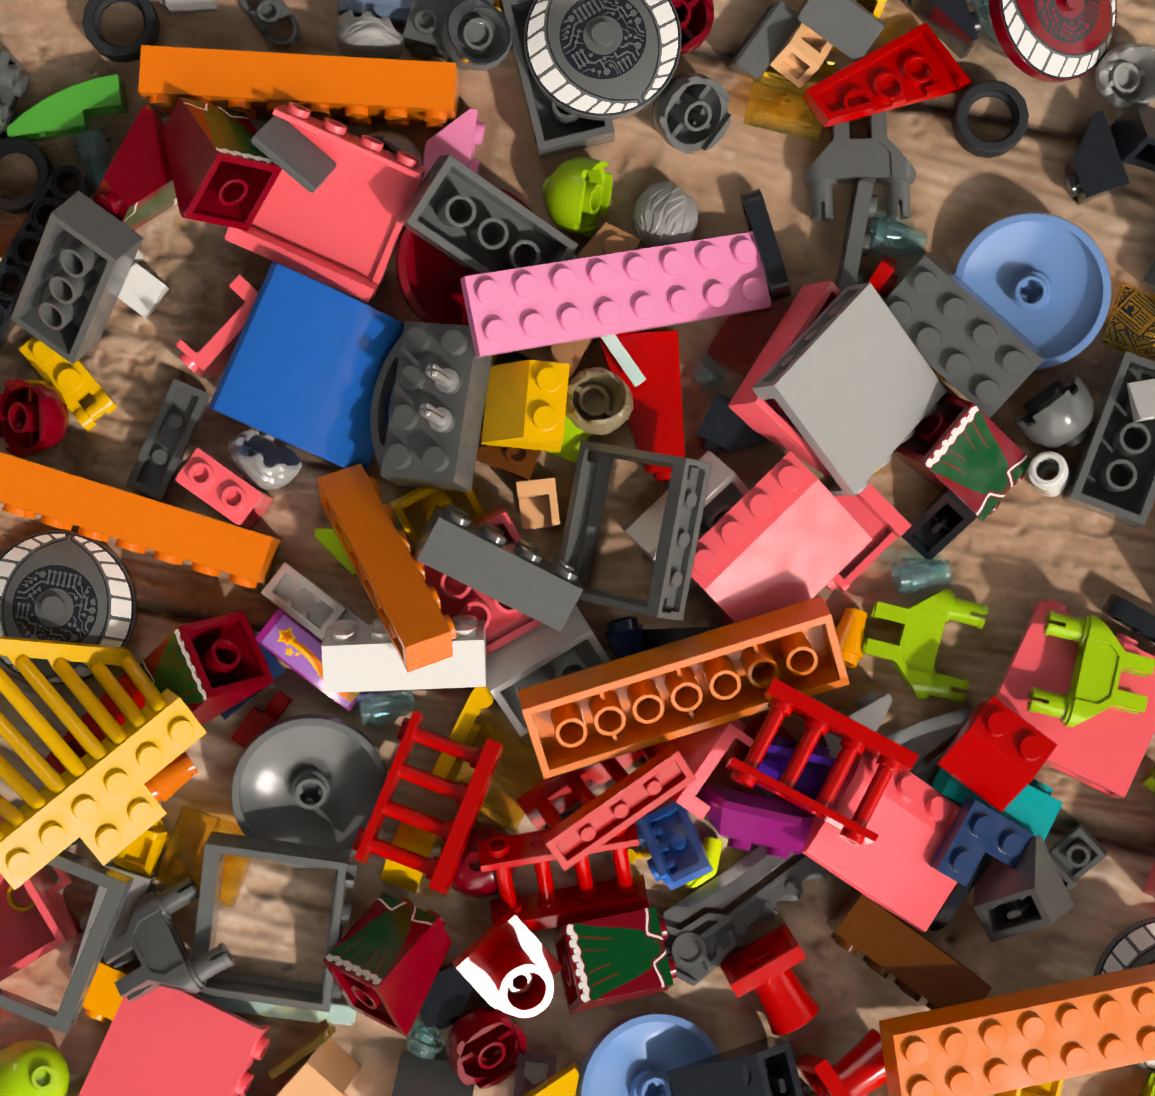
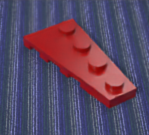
[802,22,971,128]

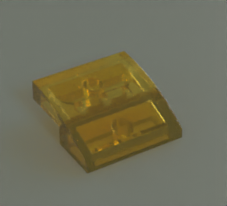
[743,52,836,142]
[454,721,545,832]
[155,806,252,907]

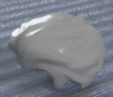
[335,10,405,59]
[1095,43,1155,110]
[633,182,698,249]
[228,429,302,490]

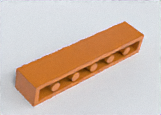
[317,463,457,673]

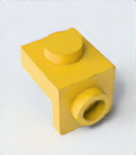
[113,821,168,877]

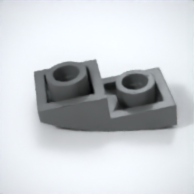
[1048,823,1107,892]

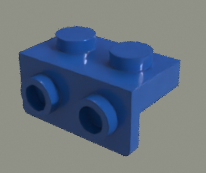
[636,802,713,890]

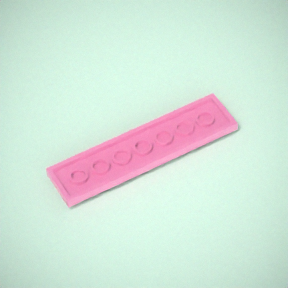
[460,232,772,358]

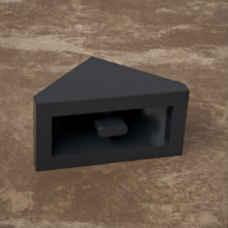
[901,489,977,562]

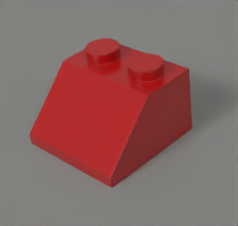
[937,696,1057,812]

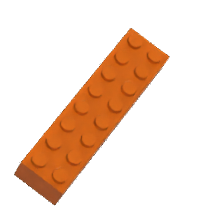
[138,45,460,131]
[0,452,282,589]
[517,596,849,779]
[879,963,1155,1096]

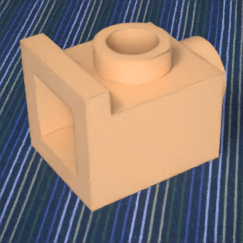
[770,22,833,88]

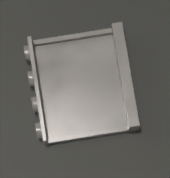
[752,283,947,496]

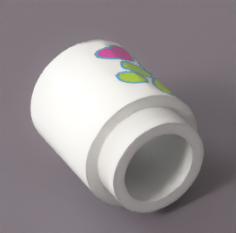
[1028,451,1071,497]

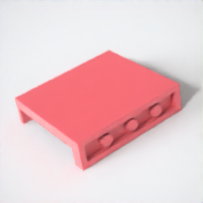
[224,102,428,303]
[994,599,1155,799]
[78,986,271,1096]

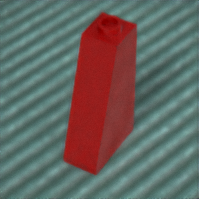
[600,330,685,482]

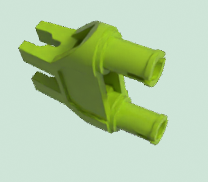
[863,588,988,704]
[1026,610,1155,728]

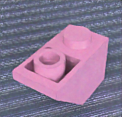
[423,109,485,180]

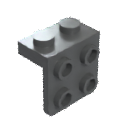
[402,0,495,70]

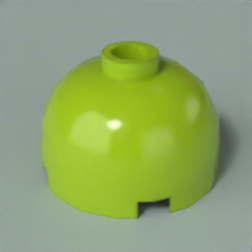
[542,157,613,237]
[0,1039,70,1096]

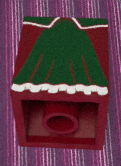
[163,97,282,231]
[93,104,177,231]
[893,393,1032,521]
[140,610,274,726]
[323,892,452,1036]
[553,907,677,1015]

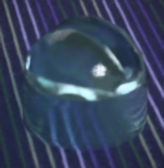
[691,355,725,389]

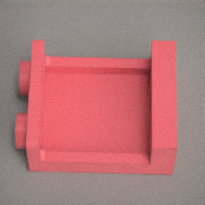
[175,275,259,379]
[176,447,274,530]
[826,483,912,592]
[657,719,754,820]

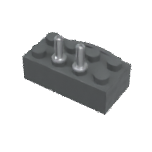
[370,321,492,492]

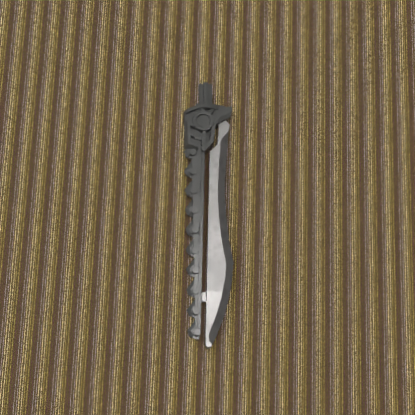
[662,708,976,986]

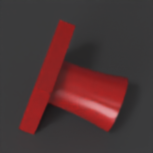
[452,909,563,1018]
[720,923,820,1035]
[796,1028,887,1096]

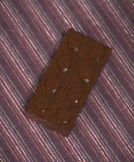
[827,887,992,1010]

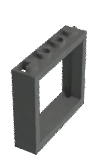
[559,440,712,621]
[192,831,357,1012]
[0,850,134,1034]

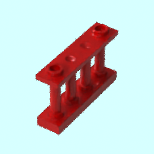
[725,678,919,846]
[352,710,505,896]
[516,744,696,871]
[478,822,649,932]

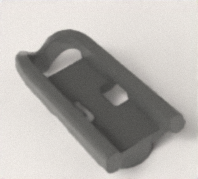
[237,0,300,49]

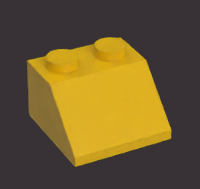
[481,360,570,452]

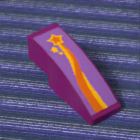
[256,608,366,712]

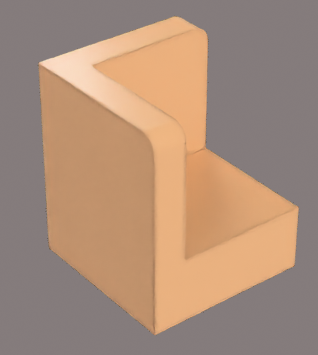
[516,478,560,530]

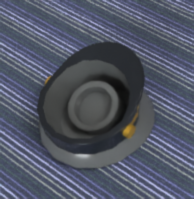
[441,0,512,71]

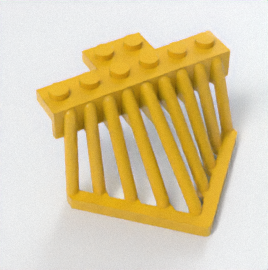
[0,636,207,890]

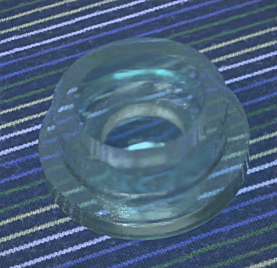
[406,1024,445,1059]

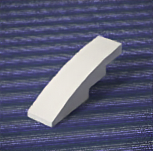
[261,562,369,641]

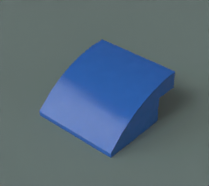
[208,262,405,472]

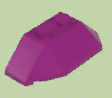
[696,783,815,860]

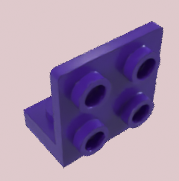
[753,735,836,800]

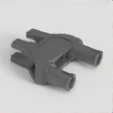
[803,111,916,222]
[102,875,235,1002]

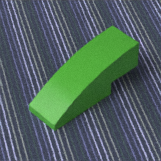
[7,74,128,141]

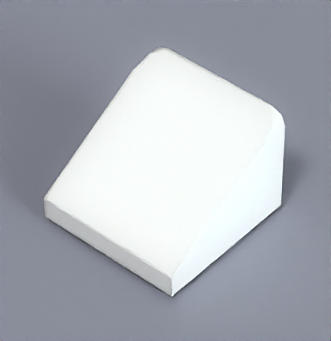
[118,262,170,319]
[1127,379,1155,422]

